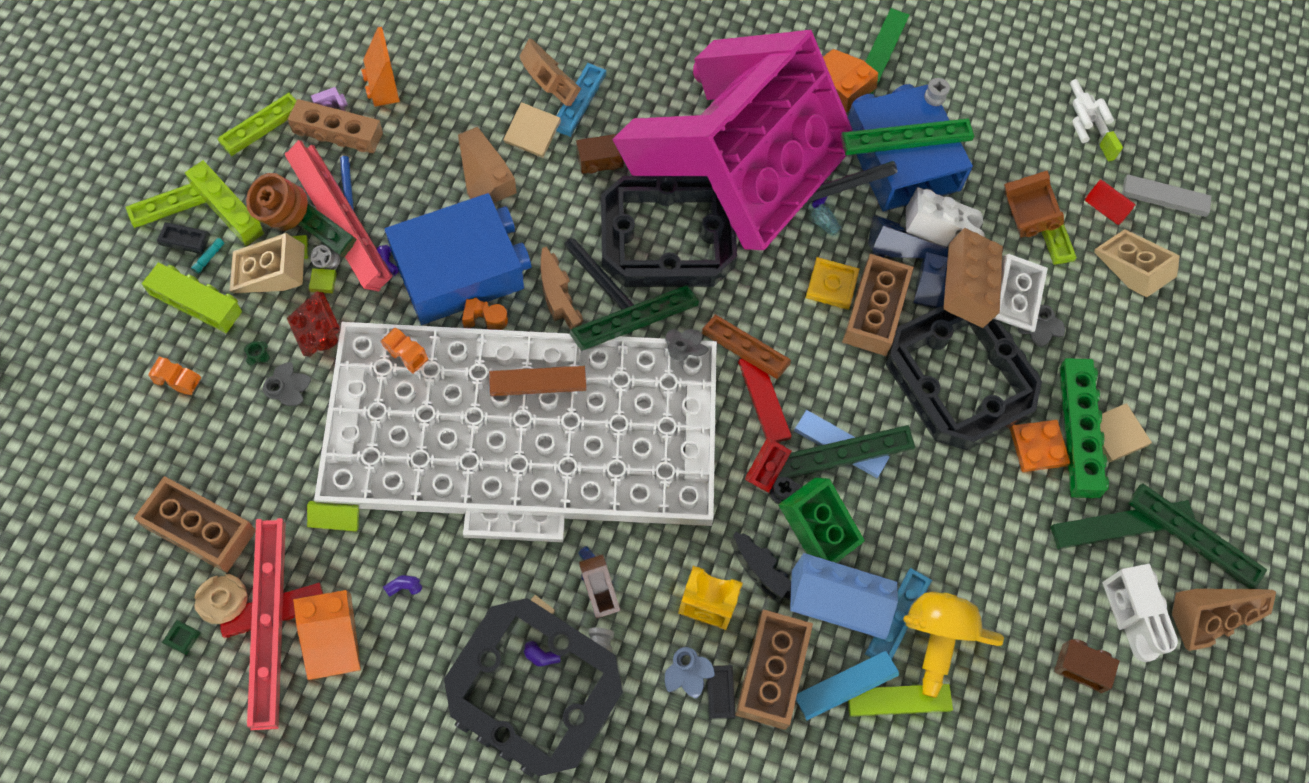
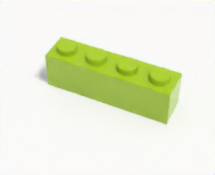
[184,160,264,247]
[142,262,242,333]

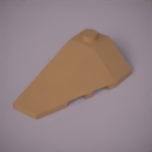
[458,127,516,203]
[1172,589,1276,651]

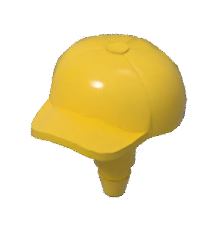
[903,592,1004,698]

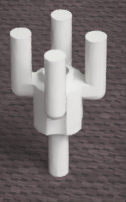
[1070,79,1114,143]

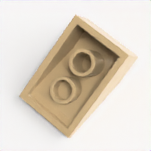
[1095,229,1180,297]
[230,233,305,293]

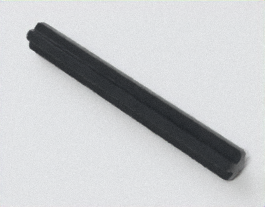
[806,161,898,203]
[564,238,634,310]

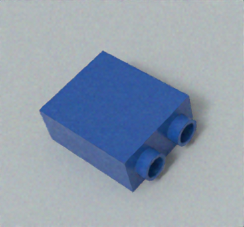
[848,84,973,212]
[384,193,532,326]

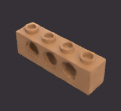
[288,99,383,154]

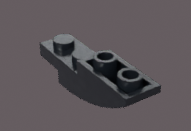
[731,531,791,604]

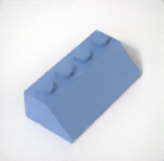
[790,553,898,639]

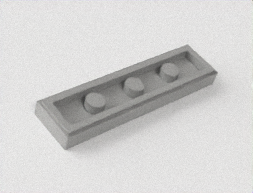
[1122,174,1212,217]

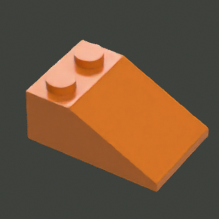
[361,27,400,107]
[823,49,878,113]
[293,590,361,680]

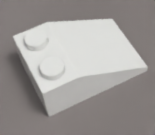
[993,254,1048,332]

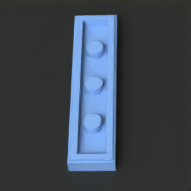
[794,410,889,478]

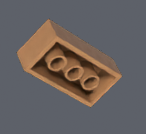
[944,228,1003,328]
[842,254,913,356]
[133,476,256,573]
[735,609,813,730]

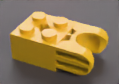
[678,566,743,630]

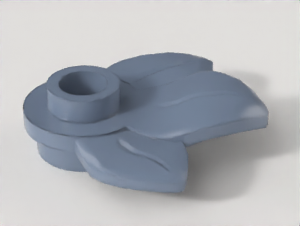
[665,647,715,699]

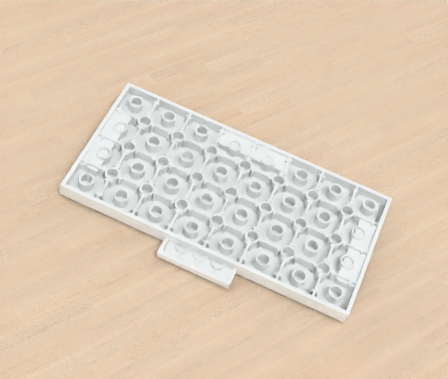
[314,322,717,542]

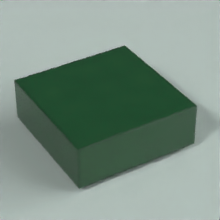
[162,619,201,656]

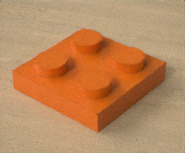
[1010,420,1070,472]

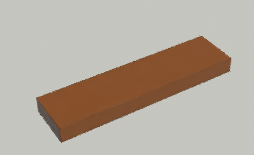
[702,314,791,380]
[489,366,586,396]

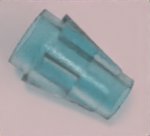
[810,204,842,237]

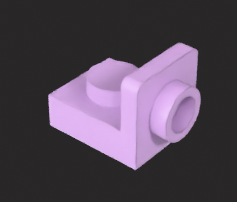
[311,87,348,111]

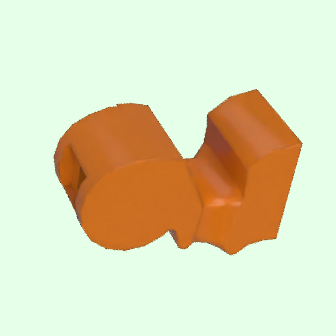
[462,298,508,330]
[380,328,428,374]
[148,356,201,395]

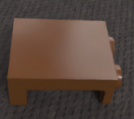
[1004,170,1064,238]

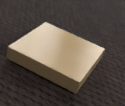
[503,102,561,158]
[1100,403,1152,463]

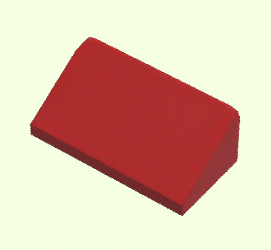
[1085,179,1136,225]
[745,438,792,493]

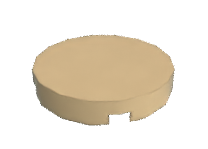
[194,574,248,624]

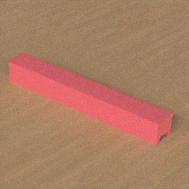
[284,140,393,292]
[247,518,286,731]

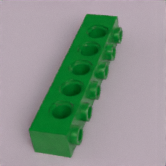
[1059,358,1109,498]

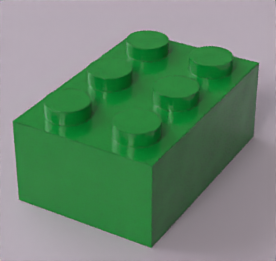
[778,477,865,563]

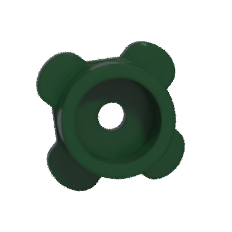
[244,341,270,366]

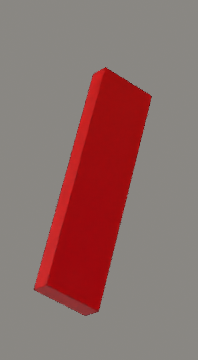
[738,358,792,443]
[220,582,323,639]

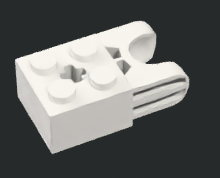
[906,187,985,247]
[1102,564,1178,662]

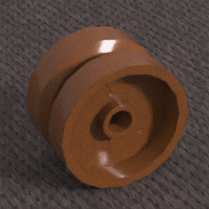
[246,173,308,231]

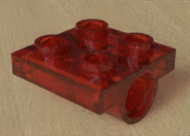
[287,291,341,357]

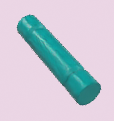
[191,238,225,274]

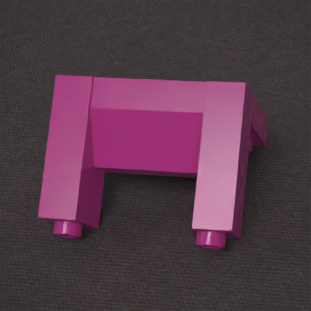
[612,30,853,250]

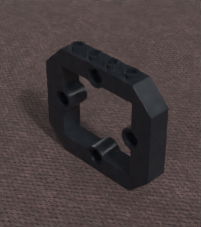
[601,175,737,287]
[885,305,1042,450]
[444,598,625,778]

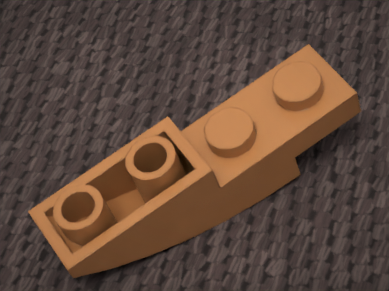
[519,38,581,106]
[541,247,583,329]

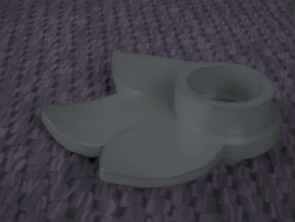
[1018,305,1065,347]
[665,329,709,361]
[263,362,311,406]

